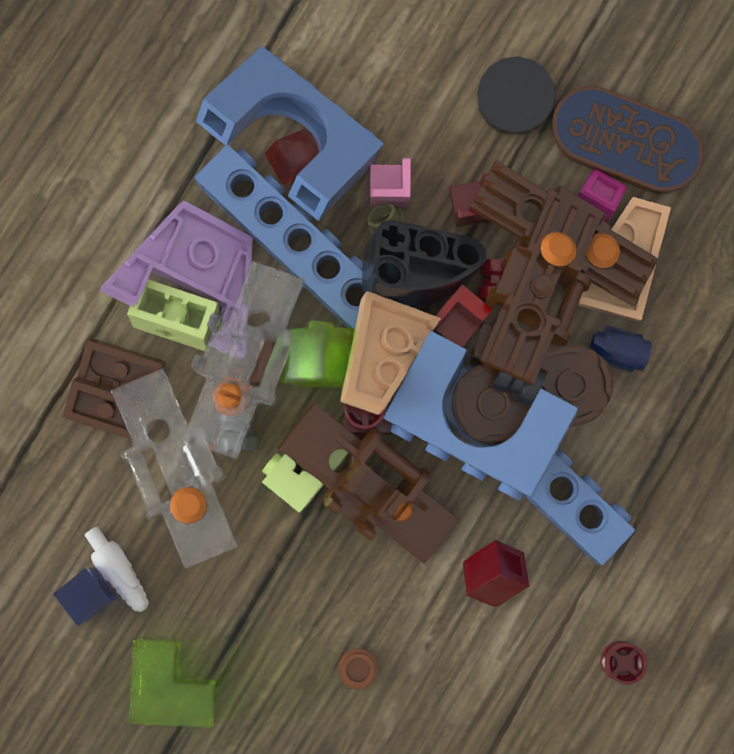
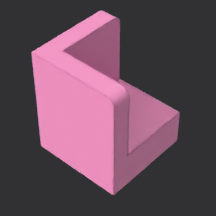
[370,158,411,207]

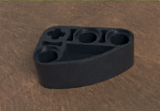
[361,220,486,307]

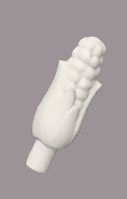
[85,526,149,612]

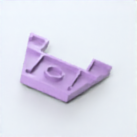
[100,200,253,360]

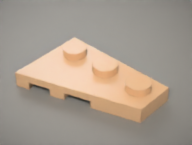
[578,197,671,322]
[340,291,441,415]

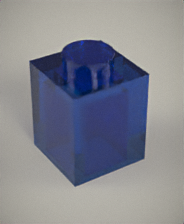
[53,567,118,626]

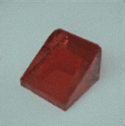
[265,129,319,185]

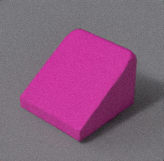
[578,169,627,223]

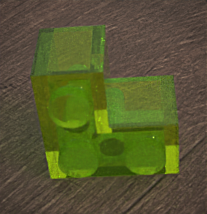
[280,321,355,388]
[129,637,218,727]

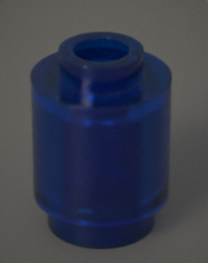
[590,325,652,373]

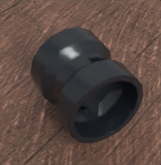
[491,368,548,407]

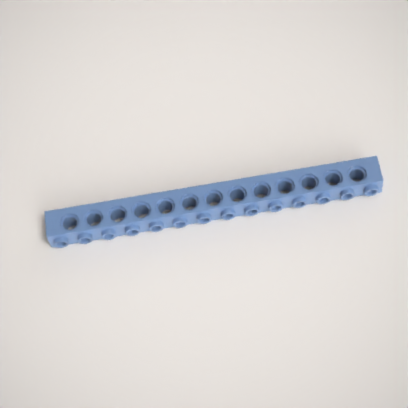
[194,145,635,566]

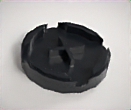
[477,56,555,135]

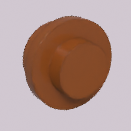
[338,648,378,690]

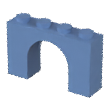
[196,46,384,221]
[384,331,578,501]

